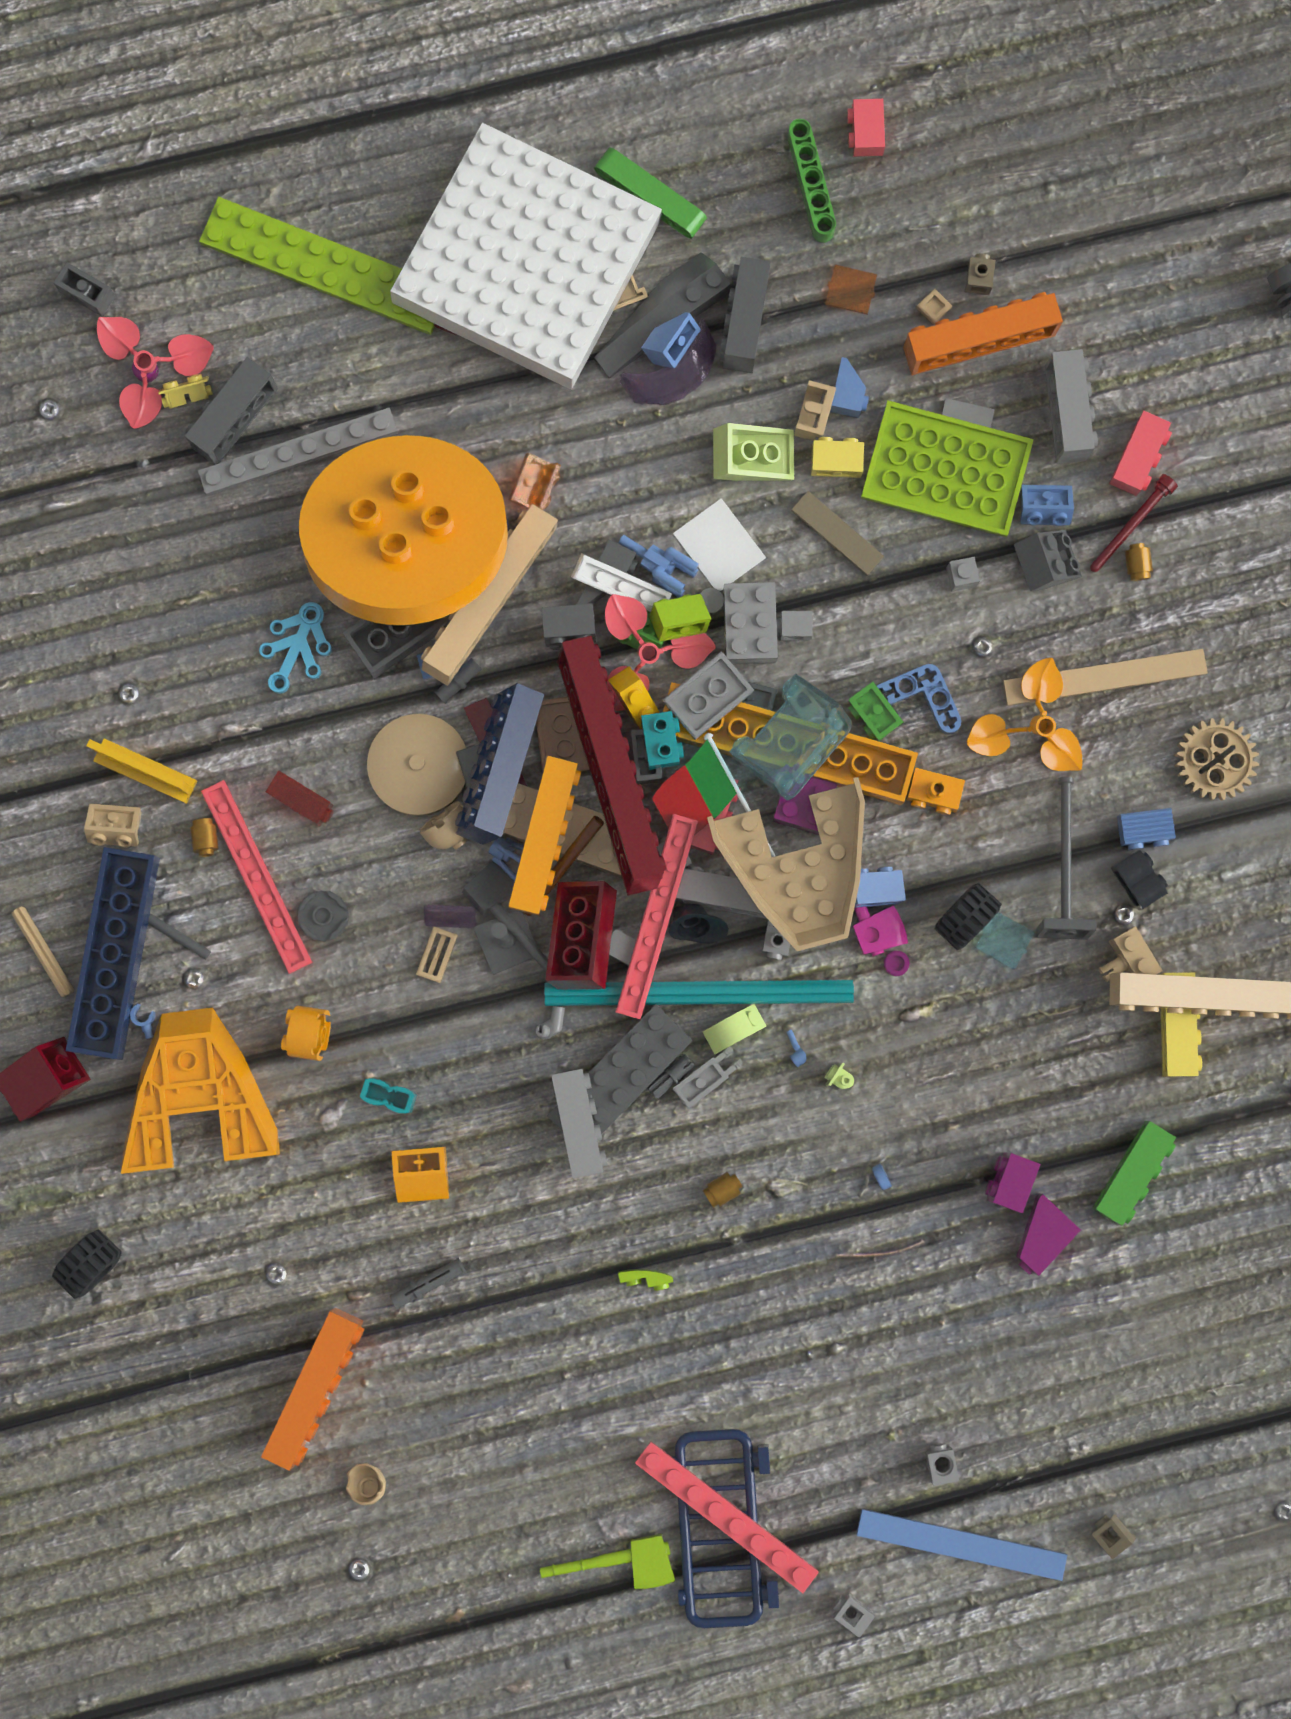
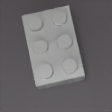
[723,582,778,664]

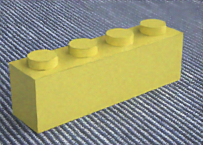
[1159,972,1202,1077]

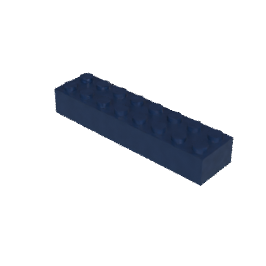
[66,847,160,1060]

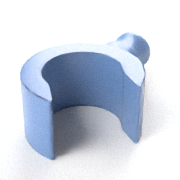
[130,1004,155,1039]

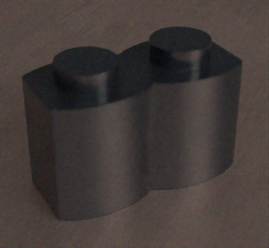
[1111,850,1168,911]

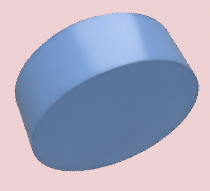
[872,1163,892,1190]

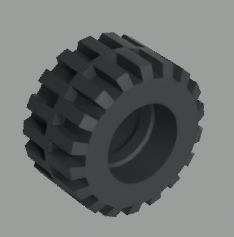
[934,883,1001,950]
[52,1229,122,1299]

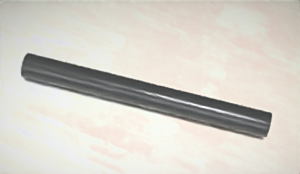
[148,913,211,960]

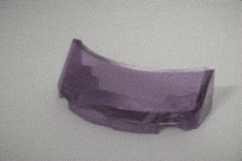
[620,319,717,406]

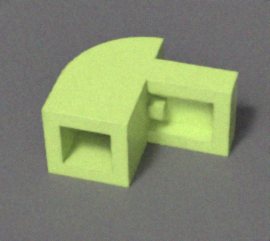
[703,1004,766,1054]

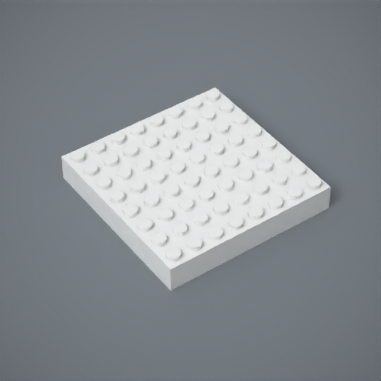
[390,123,662,390]

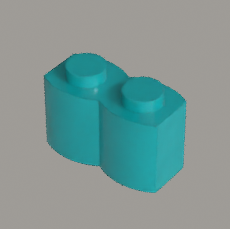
[360,1078,417,1113]

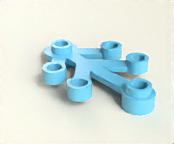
[259,602,332,694]

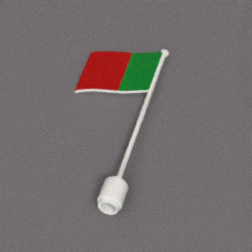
[652,733,775,857]

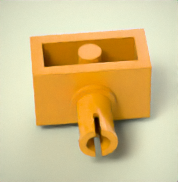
[906,768,965,815]

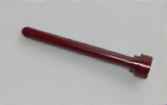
[1090,474,1178,573]

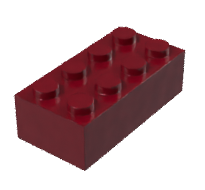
[545,881,617,990]

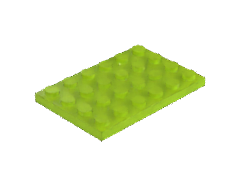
[861,400,1034,538]

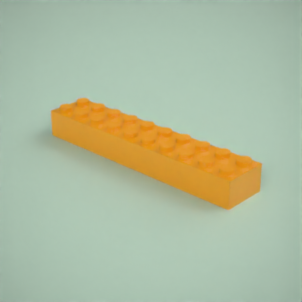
[663,682,918,805]

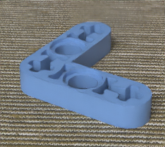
[877,664,961,735]

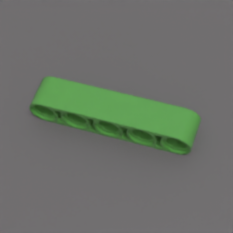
[788,119,836,243]
[594,147,707,239]

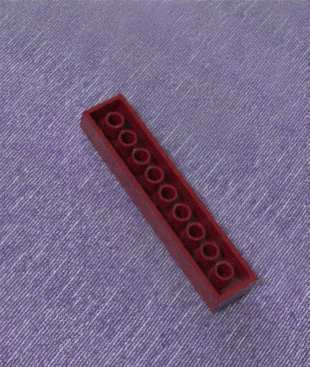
[557,636,666,896]

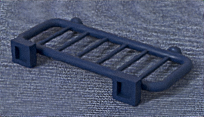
[671,1429,779,1629]

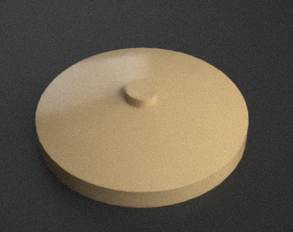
[367,714,466,816]

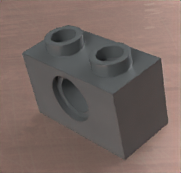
[54,262,115,317]

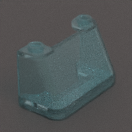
[729,674,852,800]

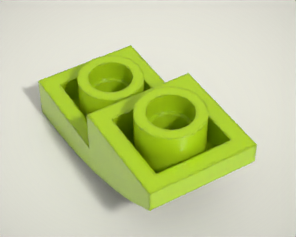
[618,1269,673,1291]

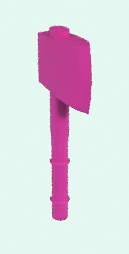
[852,905,908,957]

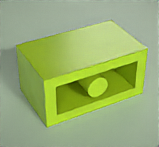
[650,594,711,642]

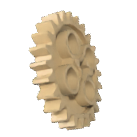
[1175,718,1259,801]

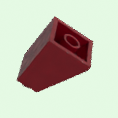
[0,1036,91,1122]

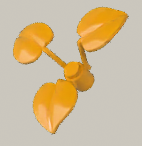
[966,657,1082,771]

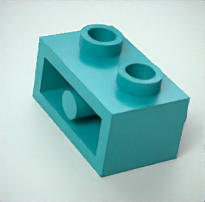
[641,711,684,770]

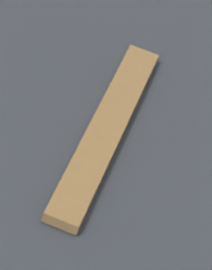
[1003,649,1208,706]

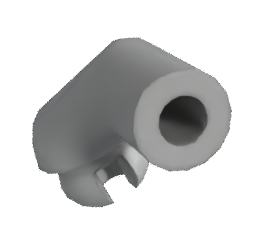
[535,1006,565,1039]

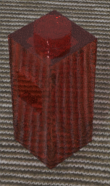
[265,771,334,826]

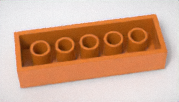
[903,292,1063,376]
[261,1308,365,1471]

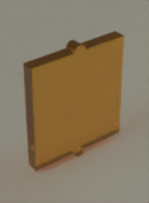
[825,265,877,315]

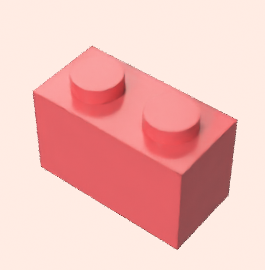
[847,98,885,157]

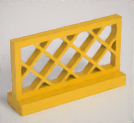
[86,738,197,804]

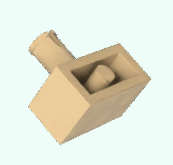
[1098,926,1162,982]

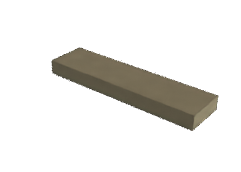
[791,491,884,576]

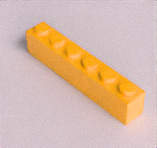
[508,756,581,916]

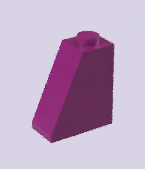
[1016,1193,1081,1276]

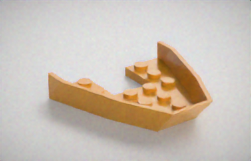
[121,1007,280,1174]

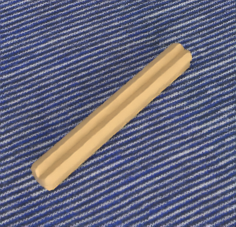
[12,906,74,997]

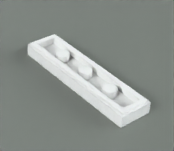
[571,553,672,612]

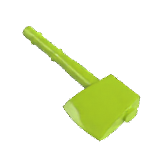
[540,1534,675,1589]

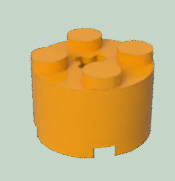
[281,1005,331,1061]

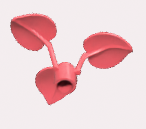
[97,317,214,429]
[605,594,716,711]

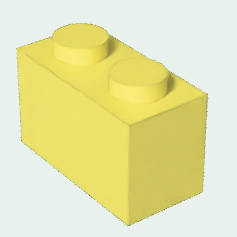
[811,437,864,478]

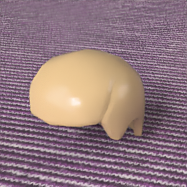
[346,1463,386,1506]

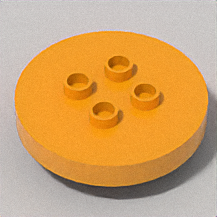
[299,435,508,625]

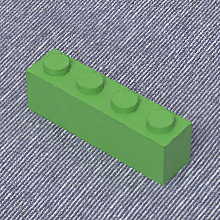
[1092,1121,1176,1226]

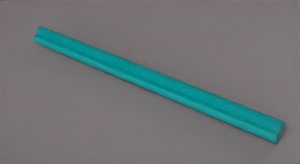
[545,980,854,1006]

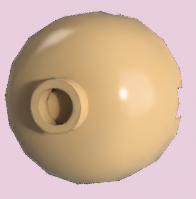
[419,801,467,850]

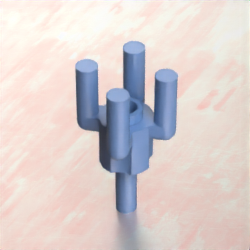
[618,535,699,598]

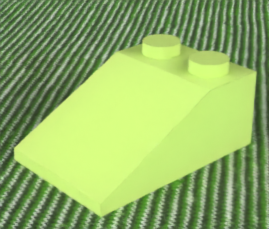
[713,423,794,481]

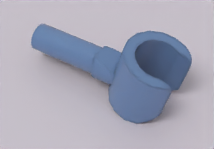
[786,1030,807,1067]

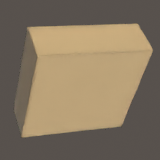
[916,289,952,325]

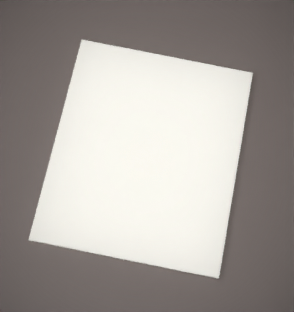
[673,498,766,591]

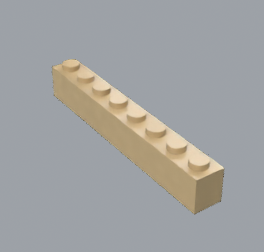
[421,504,558,686]
[1109,973,1291,1020]

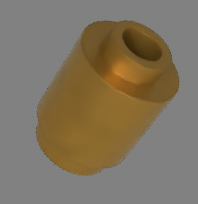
[1125,543,1153,581]
[190,818,219,857]
[703,1172,743,1208]

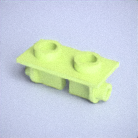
[824,1062,854,1089]

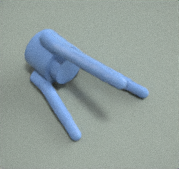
[488,837,524,882]

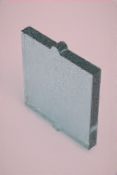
[975,912,1035,969]

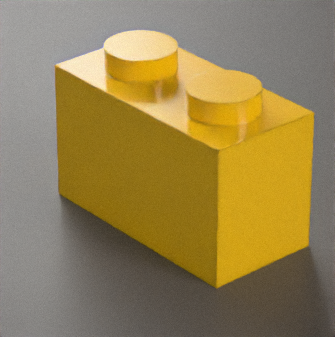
[608,666,660,729]

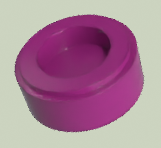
[883,951,910,977]

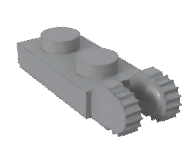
[673,1046,744,1109]

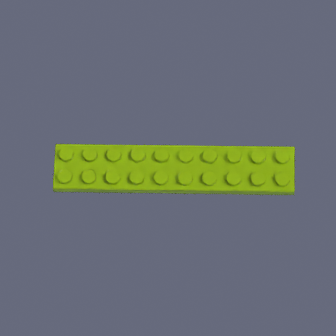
[199,196,434,335]

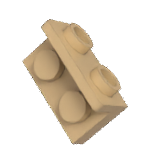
[84,804,142,848]

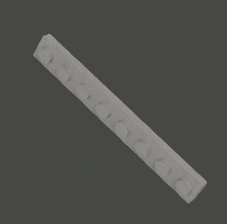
[198,408,398,496]

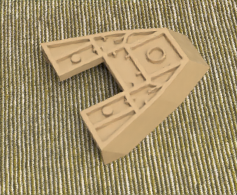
[707,777,865,951]

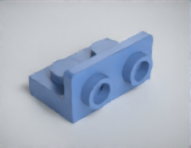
[1020,485,1074,526]

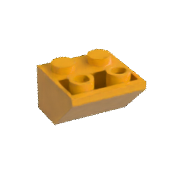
[392,1147,449,1203]

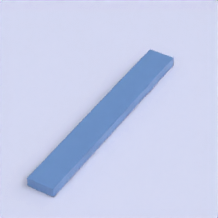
[856,1509,1067,1581]

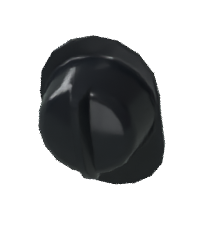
[668,904,729,944]

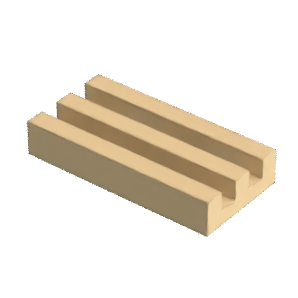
[416,926,458,983]

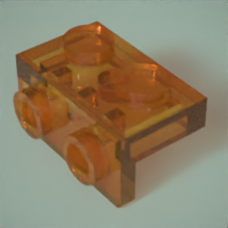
[508,453,561,510]

